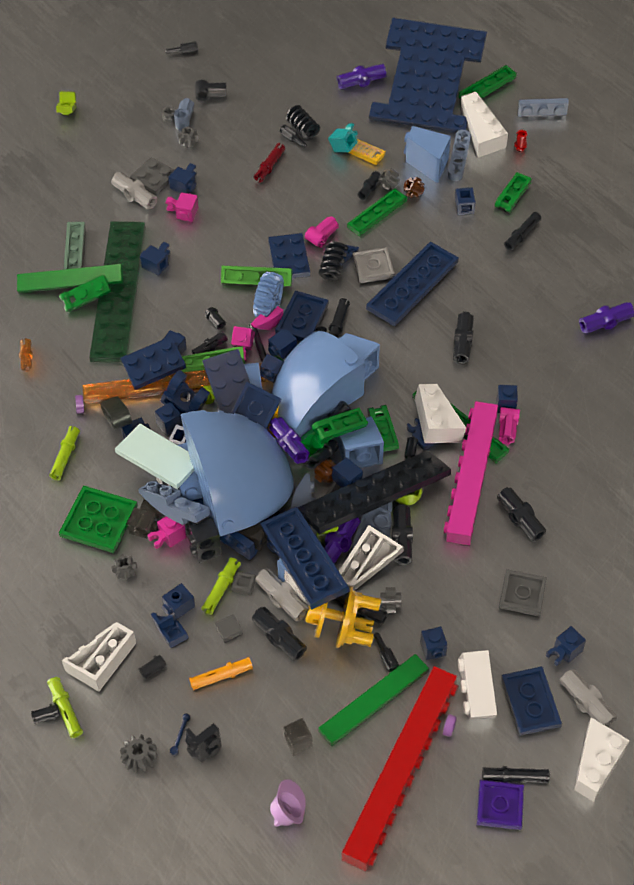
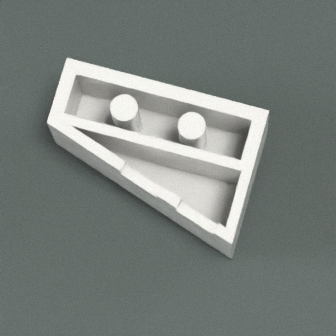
[415,384,466,443]
[339,525,404,590]
[62,622,136,691]
[458,650,497,720]
[574,717,630,802]

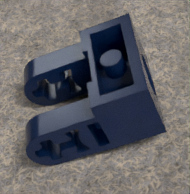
[160,370,210,414]

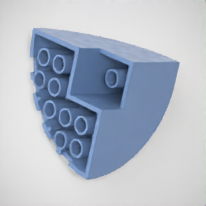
[271,331,365,456]
[181,410,294,537]

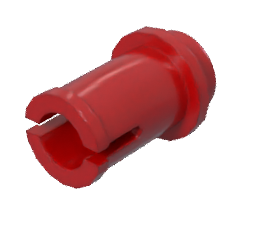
[514,130,528,152]

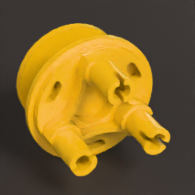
[305,586,381,648]

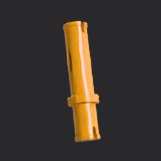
[189,657,253,691]

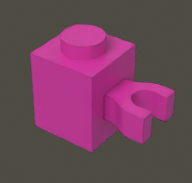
[166,193,199,222]
[231,326,255,361]
[147,517,187,549]

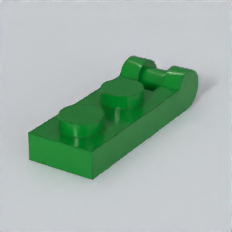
[494,172,532,213]
[59,274,112,312]
[367,405,399,452]
[311,408,368,443]

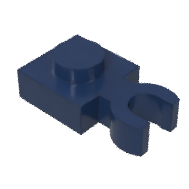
[407,418,436,451]

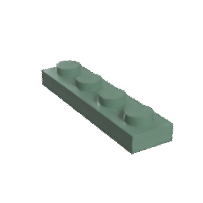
[63,222,85,270]

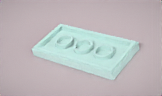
[115,424,194,489]

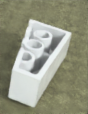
[460,92,508,158]

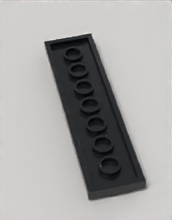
[298,450,451,534]

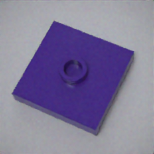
[476,780,524,830]

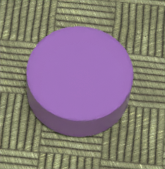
[75,395,84,414]
[443,714,457,737]

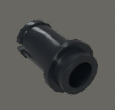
[205,307,226,330]
[138,655,167,680]
[31,703,60,724]

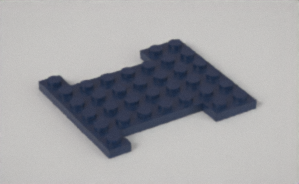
[369,18,487,133]

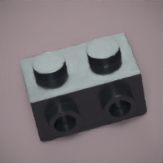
[185,723,222,763]

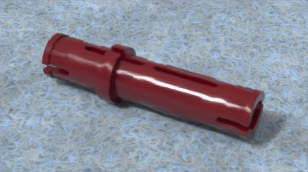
[254,143,285,183]

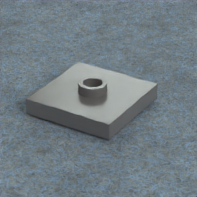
[353,248,395,283]

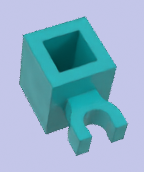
[328,123,358,152]

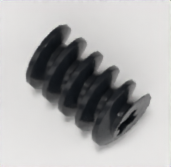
[286,105,320,140]
[318,242,349,281]

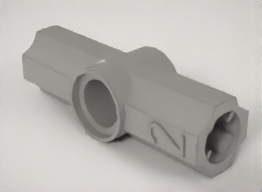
[111,172,157,210]
[255,568,309,622]
[560,669,617,727]

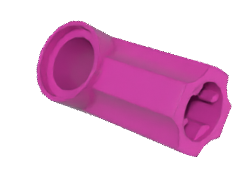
[305,216,339,248]
[498,407,520,445]

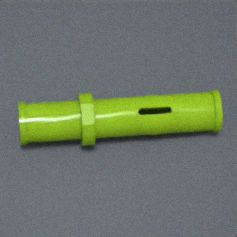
[49,426,80,480]
[201,557,241,615]
[47,677,83,738]

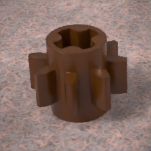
[404,177,425,198]
[314,459,336,483]

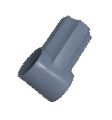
[174,98,195,131]

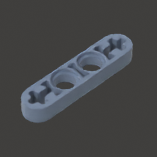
[448,130,471,181]

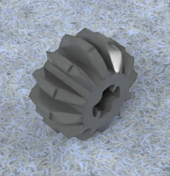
[120,734,157,773]

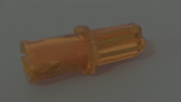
[18,338,33,372]

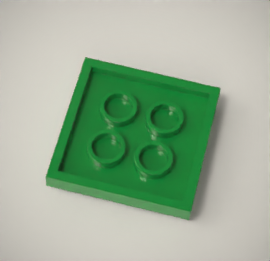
[59,485,138,553]

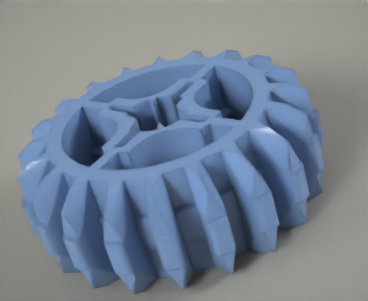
[253,272,284,317]

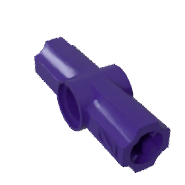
[337,64,387,89]
[579,302,634,333]
[269,417,310,464]
[324,517,361,564]

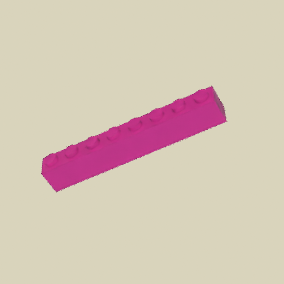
[443,401,498,546]

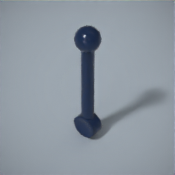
[170,713,191,756]

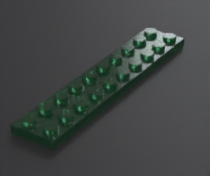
[89,221,145,363]

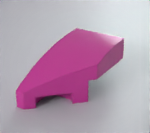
[251,306,283,330]

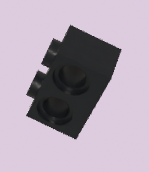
[188,519,222,563]

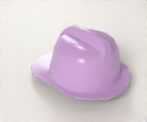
[270,779,306,827]

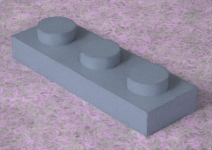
[517,98,569,116]

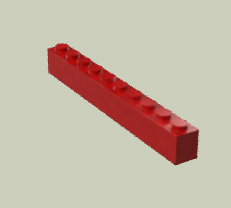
[342,666,459,872]

